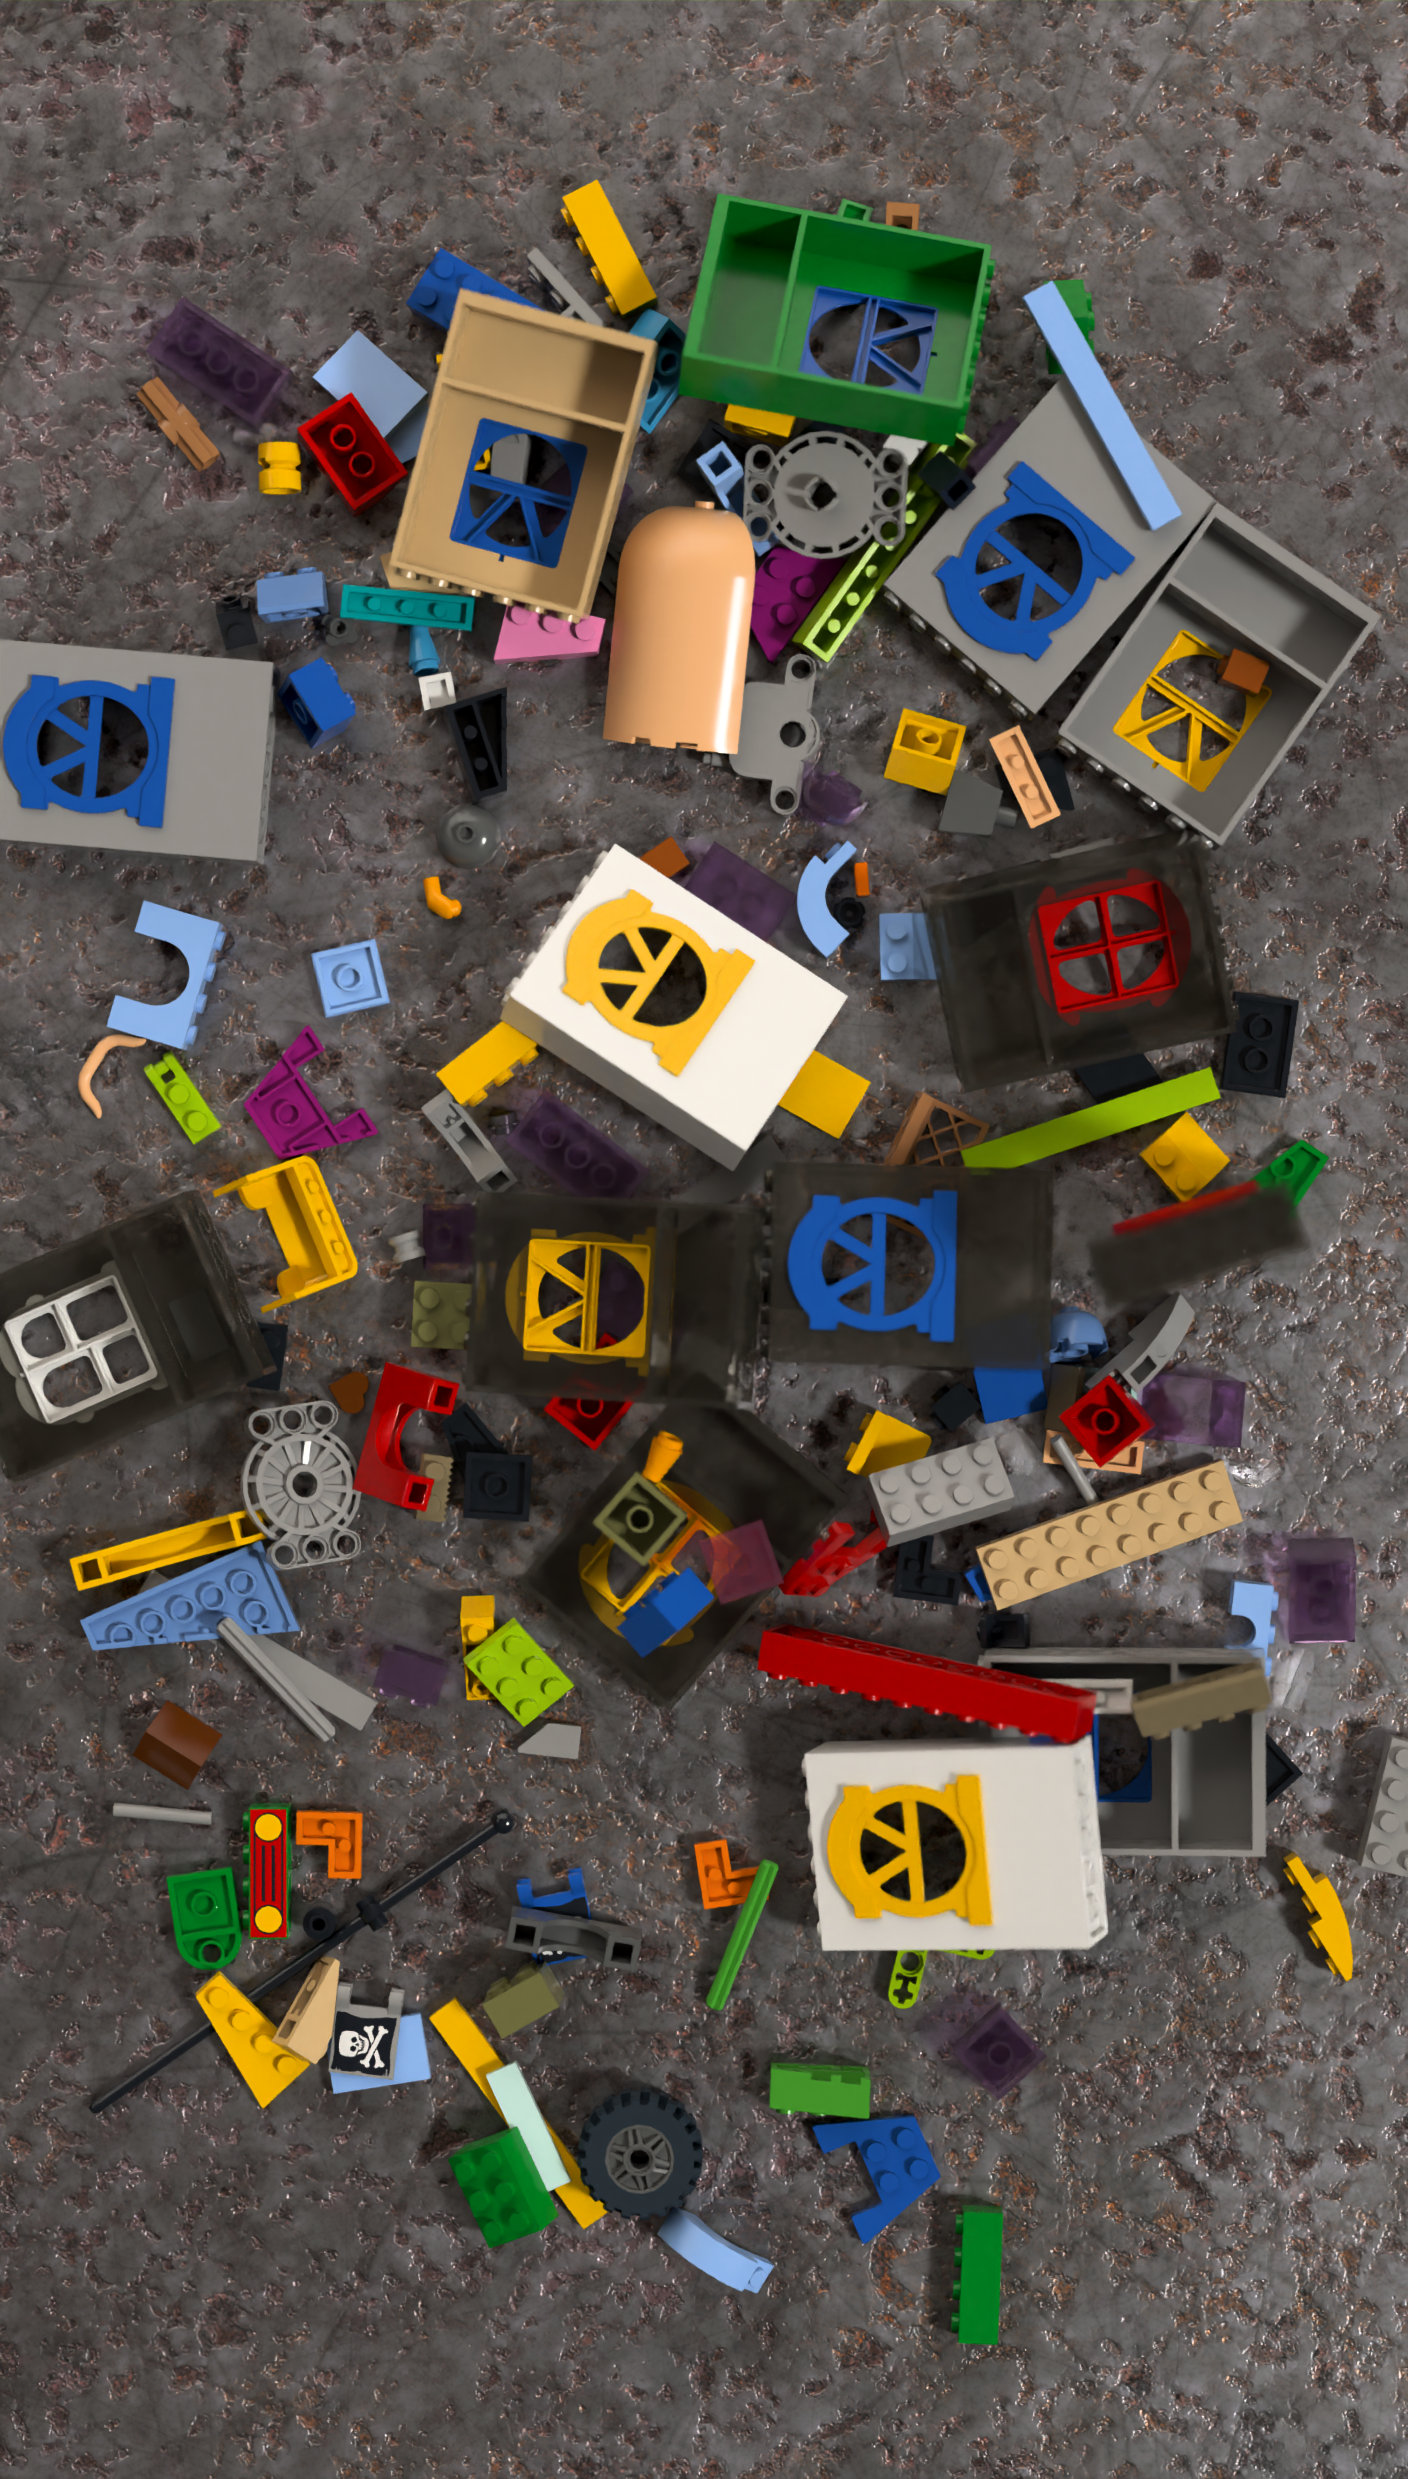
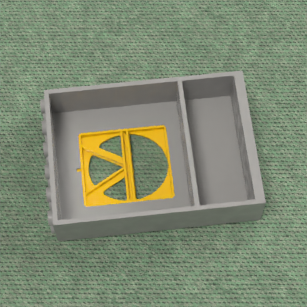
[1053,502,1381,852]

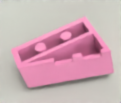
[494,600,607,665]

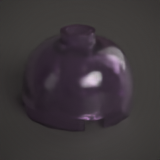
[802,765,869,827]

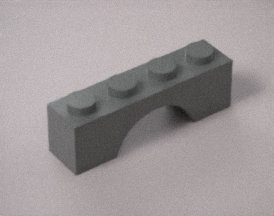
[505,1906,642,1972]

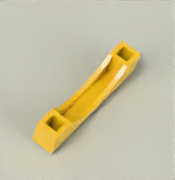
[69,1509,270,1591]

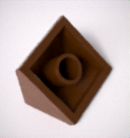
[133,1700,223,1790]

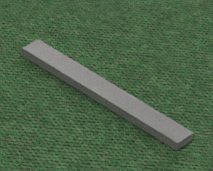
[137,1569,379,1731]

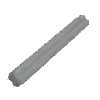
[216,1617,335,1742]

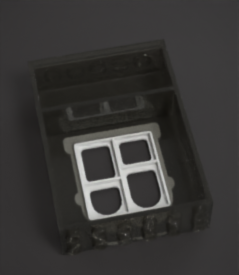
[0,1190,278,1485]

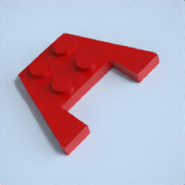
[777,1522,887,1597]

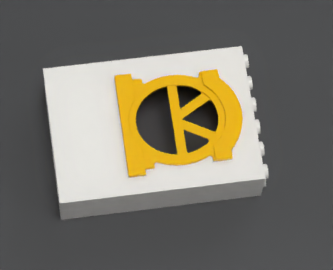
[500,844,848,1171]
[802,1735,1108,1951]

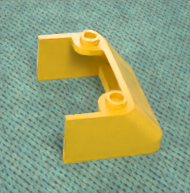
[212,1156,358,1314]

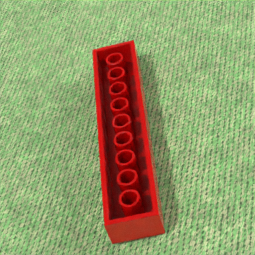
[757,1623,1097,1744]

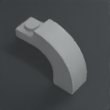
[421,1089,518,1200]

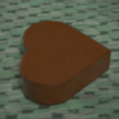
[329,1371,370,1414]

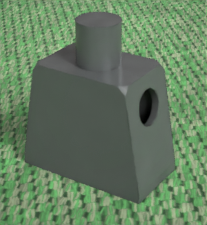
[937,769,1018,838]

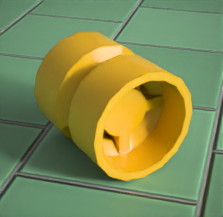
[258,442,301,495]

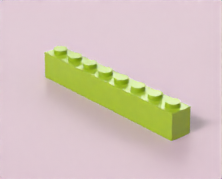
[791,433,979,663]

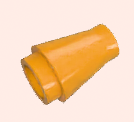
[642,1431,684,1483]

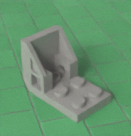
[527,247,604,327]

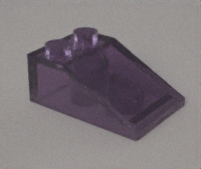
[1141,1374,1246,1448]
[1287,1537,1356,1644]

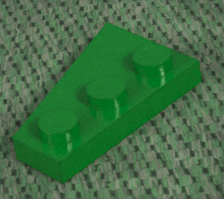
[1224,1139,1329,1240]

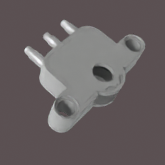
[702,654,820,817]

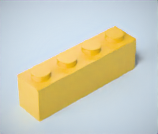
[560,180,658,321]

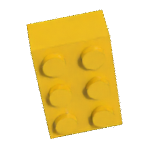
[436,1021,541,1107]

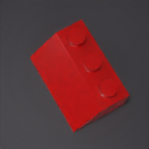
[297,392,408,518]

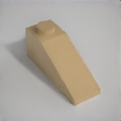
[271,1956,340,2065]

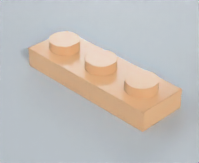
[989,725,1061,829]
[1042,1429,1145,1474]

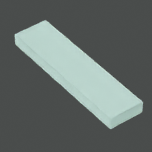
[486,2060,571,2192]

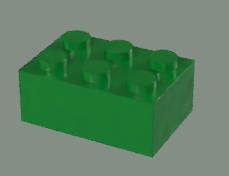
[448,2126,559,2249]

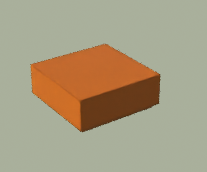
[853,862,870,898]

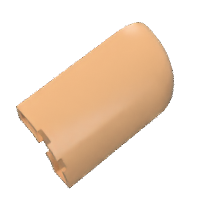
[603,501,755,754]

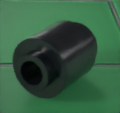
[303,1902,338,1940]

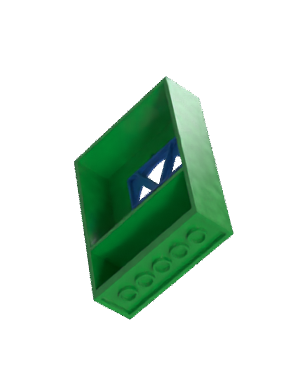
[678,193,996,447]

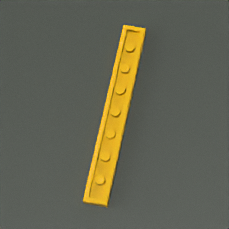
[429,1997,608,2229]

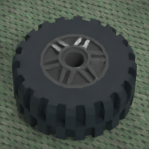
[577,2087,703,2221]

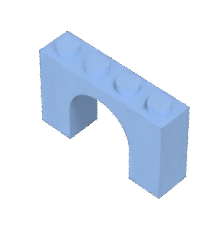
[106,900,226,1050]

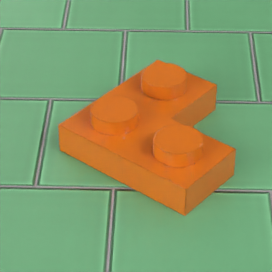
[296,1810,363,1879]
[694,1838,769,1910]

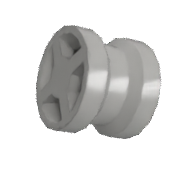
[387,1230,426,1264]

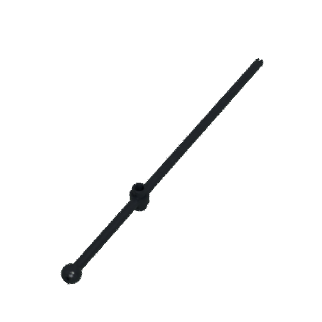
[89,1808,516,2114]

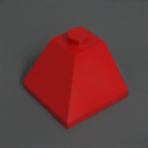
[1058,1375,1156,1468]

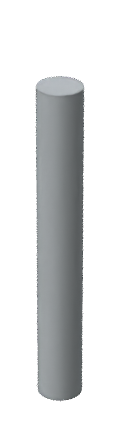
[1050,1435,1100,1506]
[113,1803,212,1825]

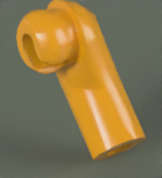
[423,877,462,919]

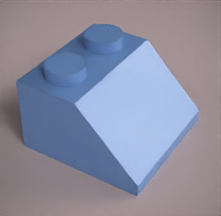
[257,567,330,624]

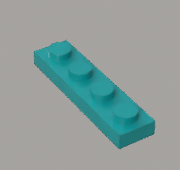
[340,584,475,632]

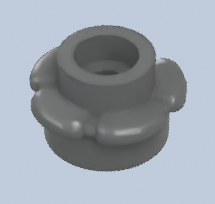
[488,1111,520,1135]

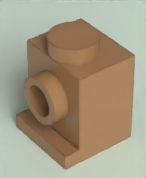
[885,202,920,231]

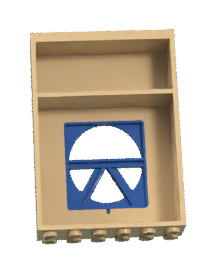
[389,289,660,624]

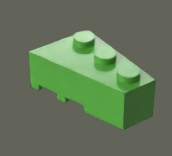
[769,2063,871,2119]

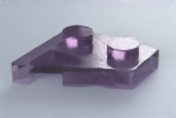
[965,416,1021,480]

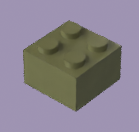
[411,1280,483,1351]
[593,1470,688,1567]
[482,1960,565,2039]

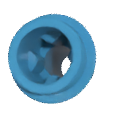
[409,626,441,676]

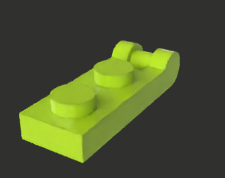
[143,1050,222,1145]

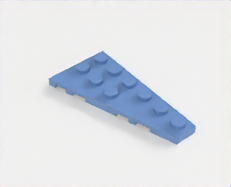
[80,1540,301,1650]

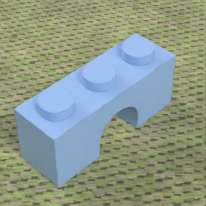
[1224,1579,1279,1677]

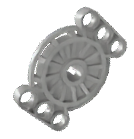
[743,431,908,559]
[240,1400,362,1571]

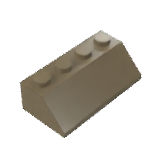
[1131,1659,1273,1740]

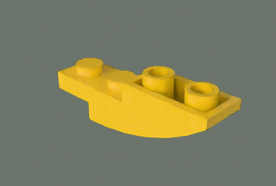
[1283,1852,1353,1981]

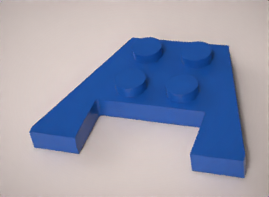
[812,2114,941,2244]

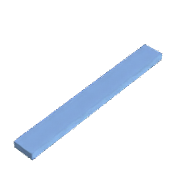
[1022,281,1182,532]

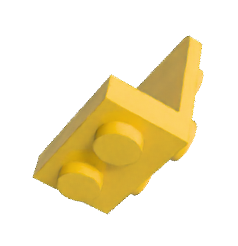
[843,1408,932,1478]

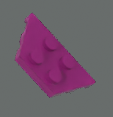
[750,546,846,664]

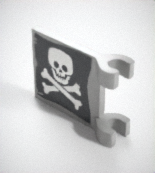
[328,1981,405,2080]

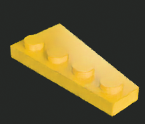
[196,1971,310,2109]

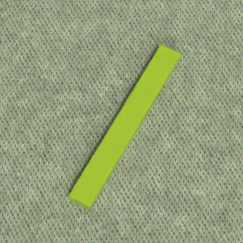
[960,1067,1221,1182]

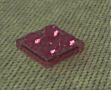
[699,1519,784,1605]

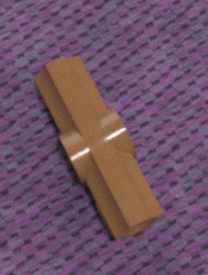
[136,377,221,472]

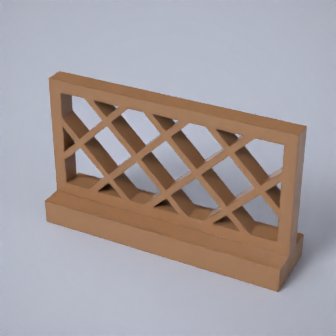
[866,1091,990,1241]

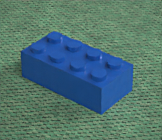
[405,248,547,335]

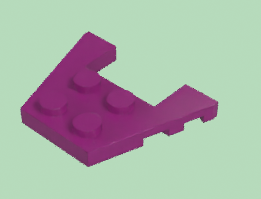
[243,1025,379,1160]

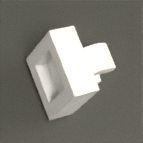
[418,672,457,712]

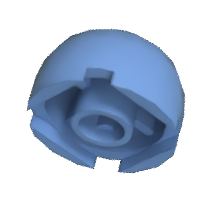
[1041,1306,1108,1364]

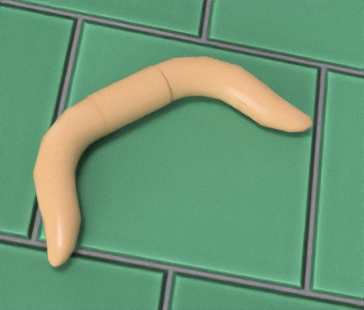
[78,1034,147,1119]

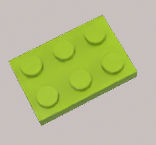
[463,1617,574,1727]

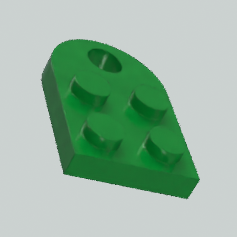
[166,1866,243,1970]

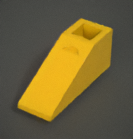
[460,1595,497,1701]

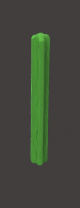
[706,1859,778,2011]

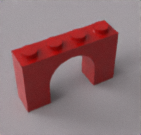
[352,1362,460,1511]

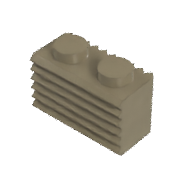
[413,1451,455,1522]

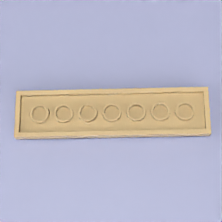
[974,1458,1243,1611]

